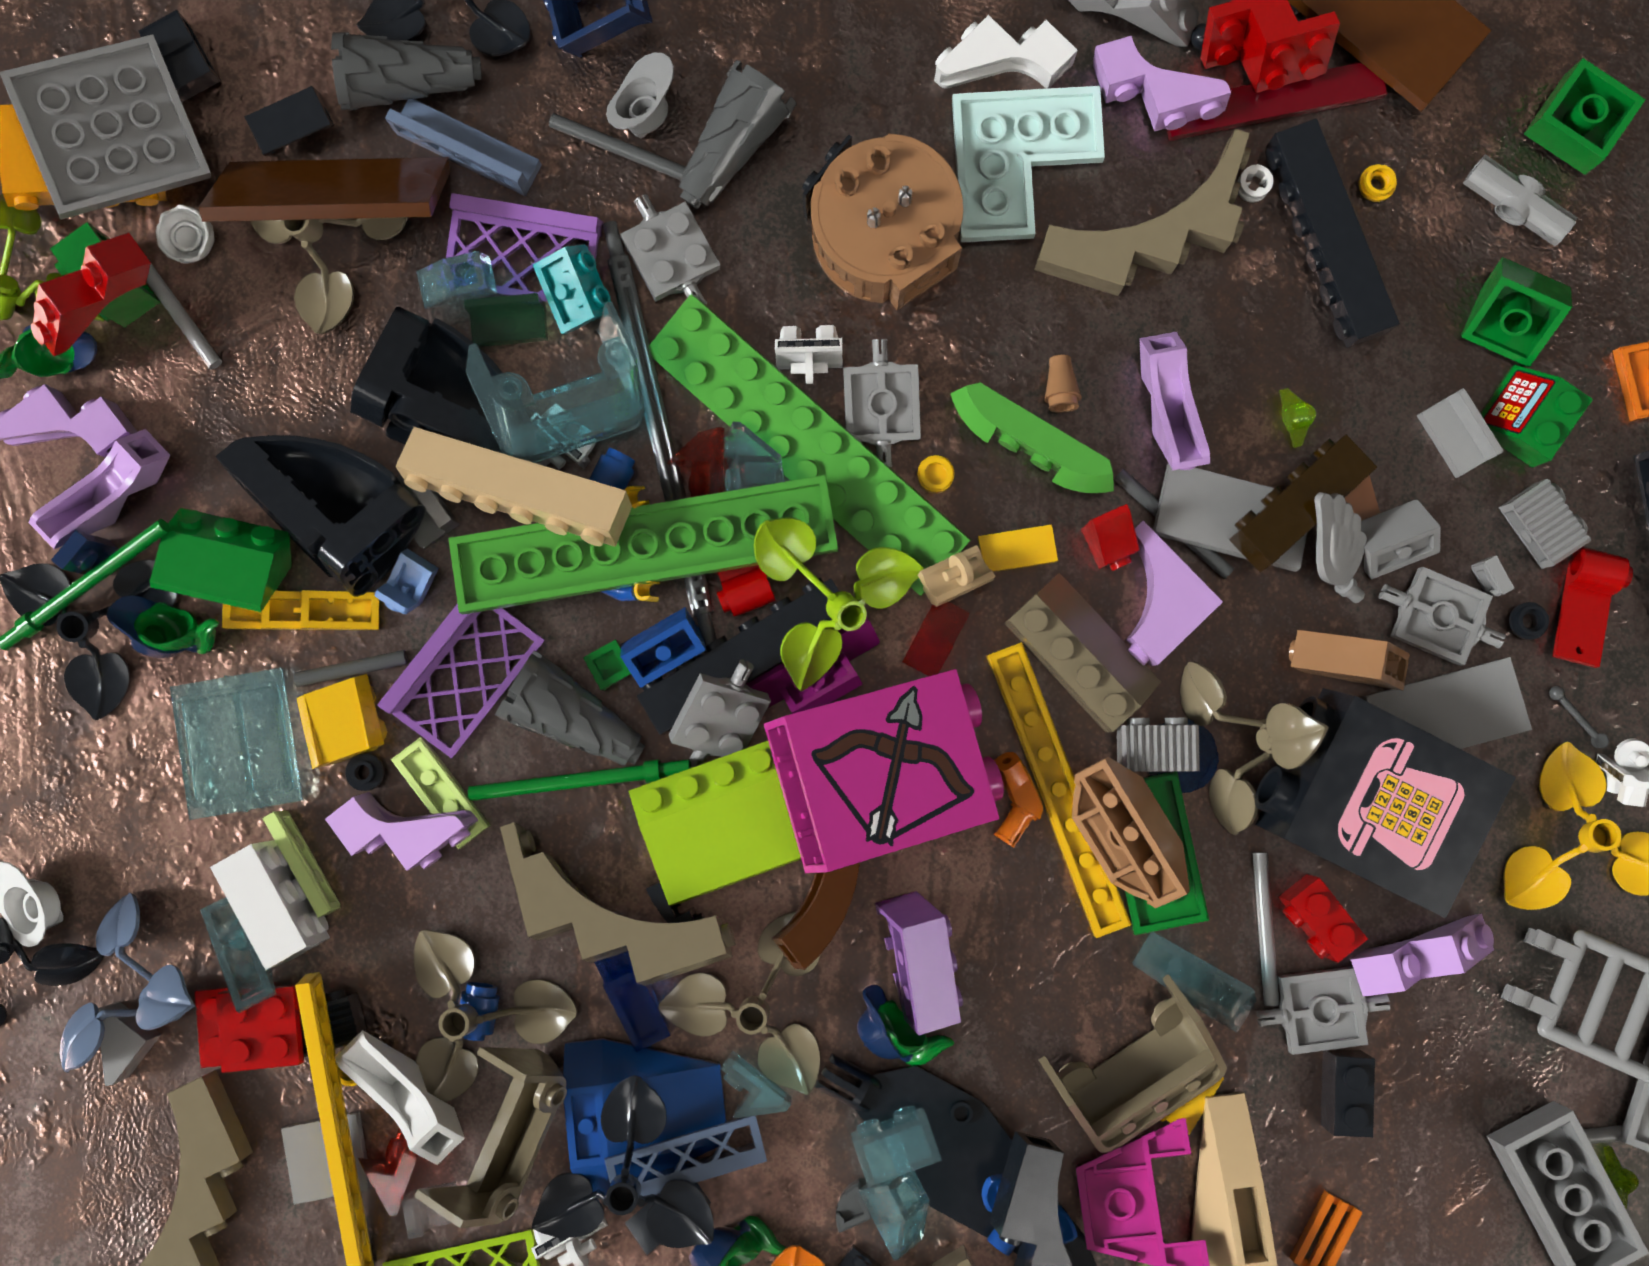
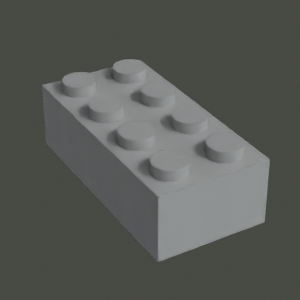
[1486,1101,1649,1266]

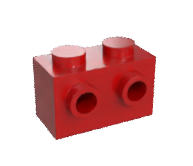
[1278,874,1368,963]

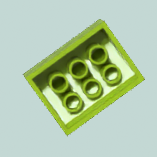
[628,741,801,906]

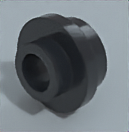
[1509,602,1549,640]
[345,754,384,791]

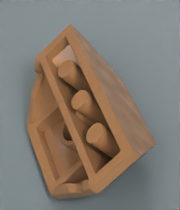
[1072,757,1190,908]

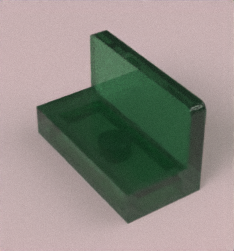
[464,293,548,347]

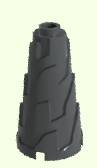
[331,32,482,110]
[678,60,797,209]
[495,650,645,766]

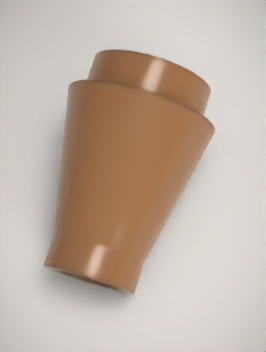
[1044,355,1082,413]

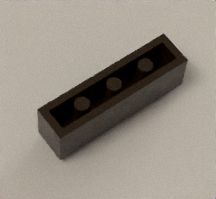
[1229,434,1377,572]

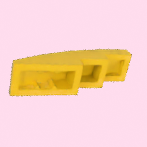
[222,590,379,630]

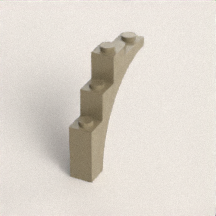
[1034,129,1251,296]
[140,1070,253,1266]

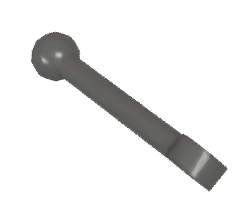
[1549,686,1609,748]

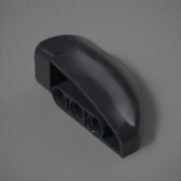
[215,435,426,597]

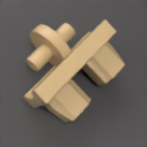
[918,545,996,607]

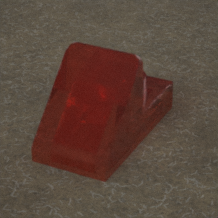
[667,427,725,497]
[902,602,970,676]
[358,1128,418,1217]

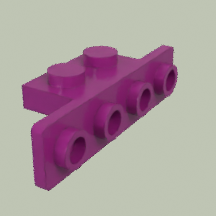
[746,616,880,714]

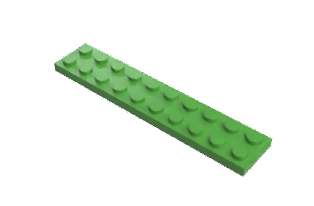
[649,294,972,596]
[448,475,838,615]

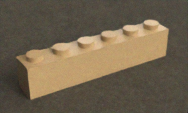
[395,427,632,547]

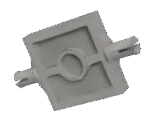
[620,194,720,304]
[843,339,921,467]
[1379,567,1506,666]
[669,659,771,768]
[1257,966,1390,1055]

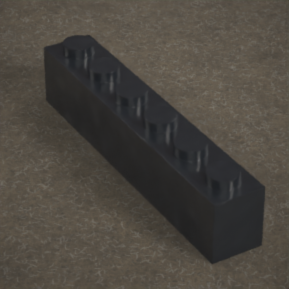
[1265,118,1400,348]
[637,577,839,735]

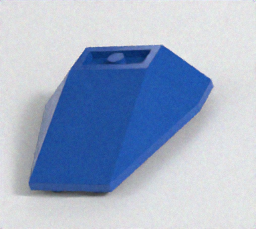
[563,1038,729,1193]

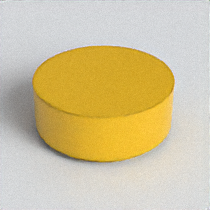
[917,455,955,494]

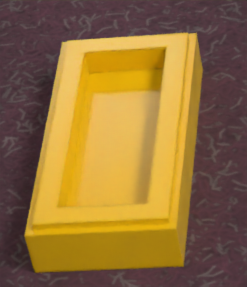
[977,524,1058,572]

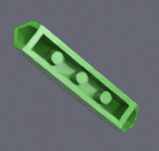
[950,382,1114,493]

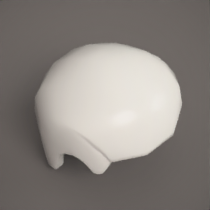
[155,204,215,264]

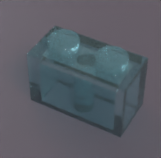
[850,1106,942,1187]

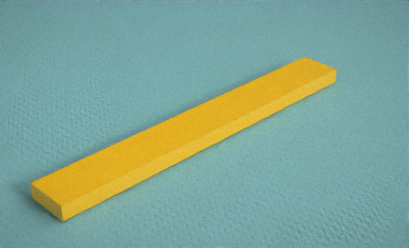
[986,642,1131,938]
[295,972,374,1266]

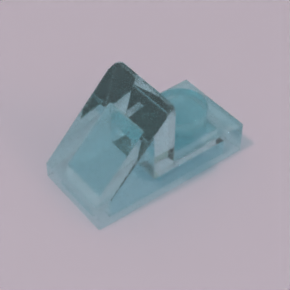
[721,1050,792,1118]

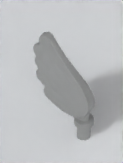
[1314,492,1367,603]

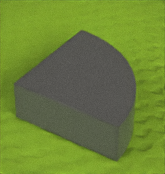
[836,1179,874,1233]

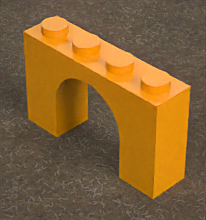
[0,105,167,211]

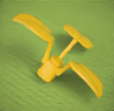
[1503,742,1649,910]

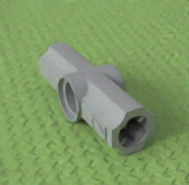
[1463,154,1578,246]

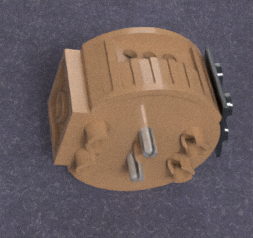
[802,133,963,311]

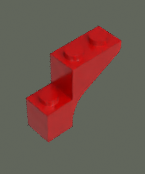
[31,232,151,356]

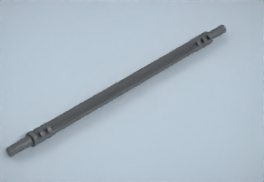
[602,221,717,653]

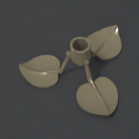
[250,217,408,334]
[1180,661,1329,835]
[658,911,820,1095]
[414,929,578,1103]

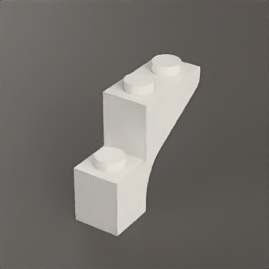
[934,15,1078,89]
[335,1030,465,1165]

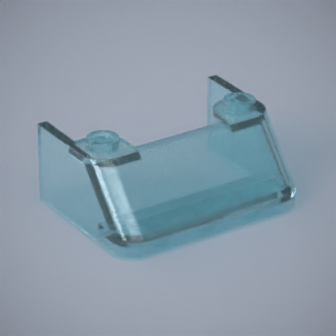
[466,301,645,463]

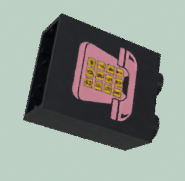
[1255,688,1516,918]

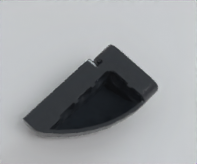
[350,306,538,463]

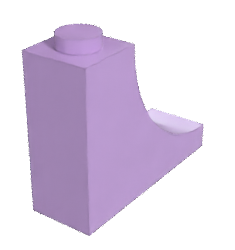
[1125,520,1223,667]

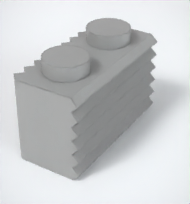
[1499,479,1591,569]
[1116,717,1200,772]

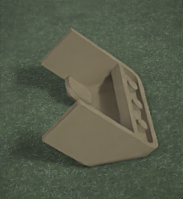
[1039,974,1227,1153]
[414,1047,567,1228]

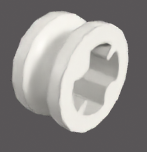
[1237,164,1274,203]

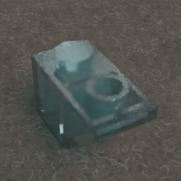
[416,251,498,309]
[721,421,785,491]
[858,1165,930,1260]

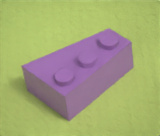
[875,891,963,1035]

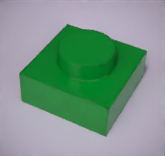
[583,639,632,691]

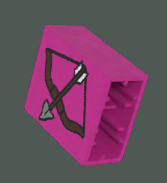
[763,669,1004,873]

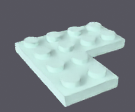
[952,86,1105,242]

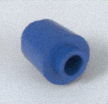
[589,448,636,490]
[460,982,500,1041]

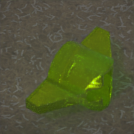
[1279,388,1316,448]
[1603,1146,1639,1209]

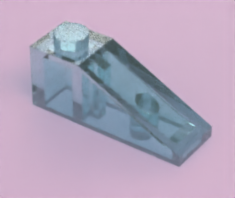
[200,897,276,1013]
[1132,932,1257,1033]

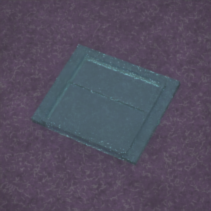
[170,668,303,820]

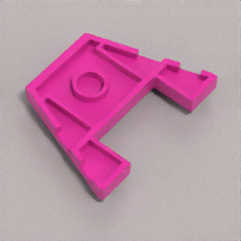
[1076,1118,1210,1266]

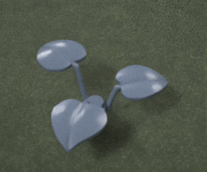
[60,892,195,1073]

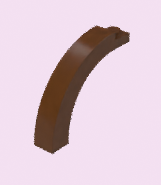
[772,862,860,970]

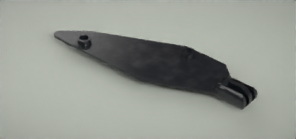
[814,1053,1097,1266]

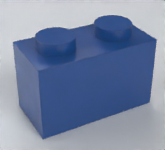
[620,607,706,688]

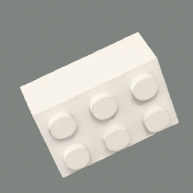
[210,840,330,970]

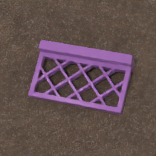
[442,193,604,302]
[377,603,545,759]

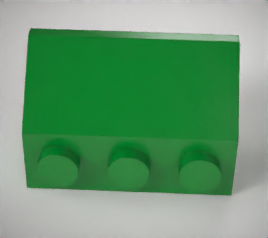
[150,508,292,612]

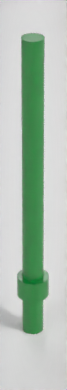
[0,519,170,650]
[468,759,692,801]

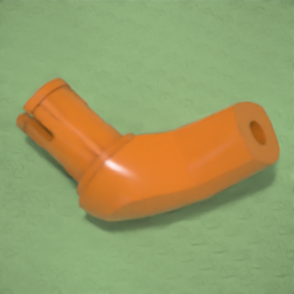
[994,752,1044,848]

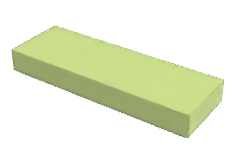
[391,737,491,849]
[262,810,341,918]

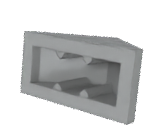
[98,1002,162,1086]

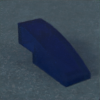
[594,951,671,1052]

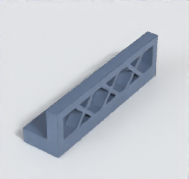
[385,99,542,197]
[604,1114,767,1196]

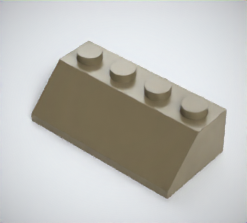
[1004,573,1161,733]

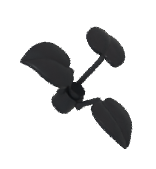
[356,0,531,56]
[0,560,178,720]
[0,918,104,1026]
[532,1075,714,1248]

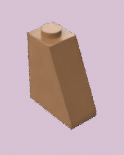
[1289,630,1410,691]

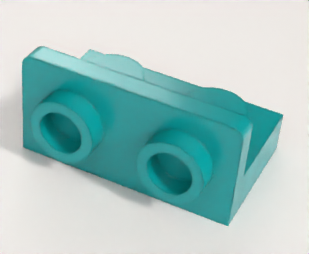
[533,244,614,334]

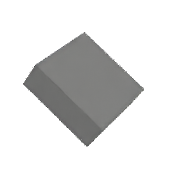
[1471,555,1515,597]

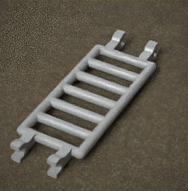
[1500,928,1649,1084]

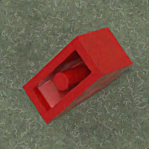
[1081,504,1139,571]

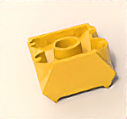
[296,674,387,769]

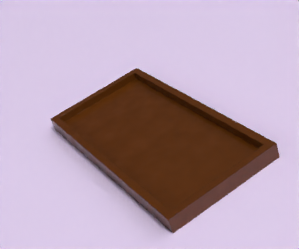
[1288,0,1492,112]
[198,157,450,222]

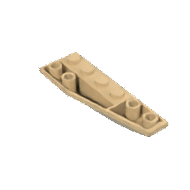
[1190,1092,1277,1266]

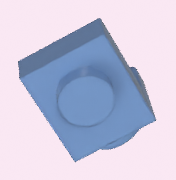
[374,549,439,614]

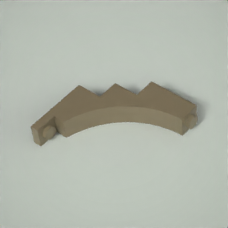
[500,822,736,986]

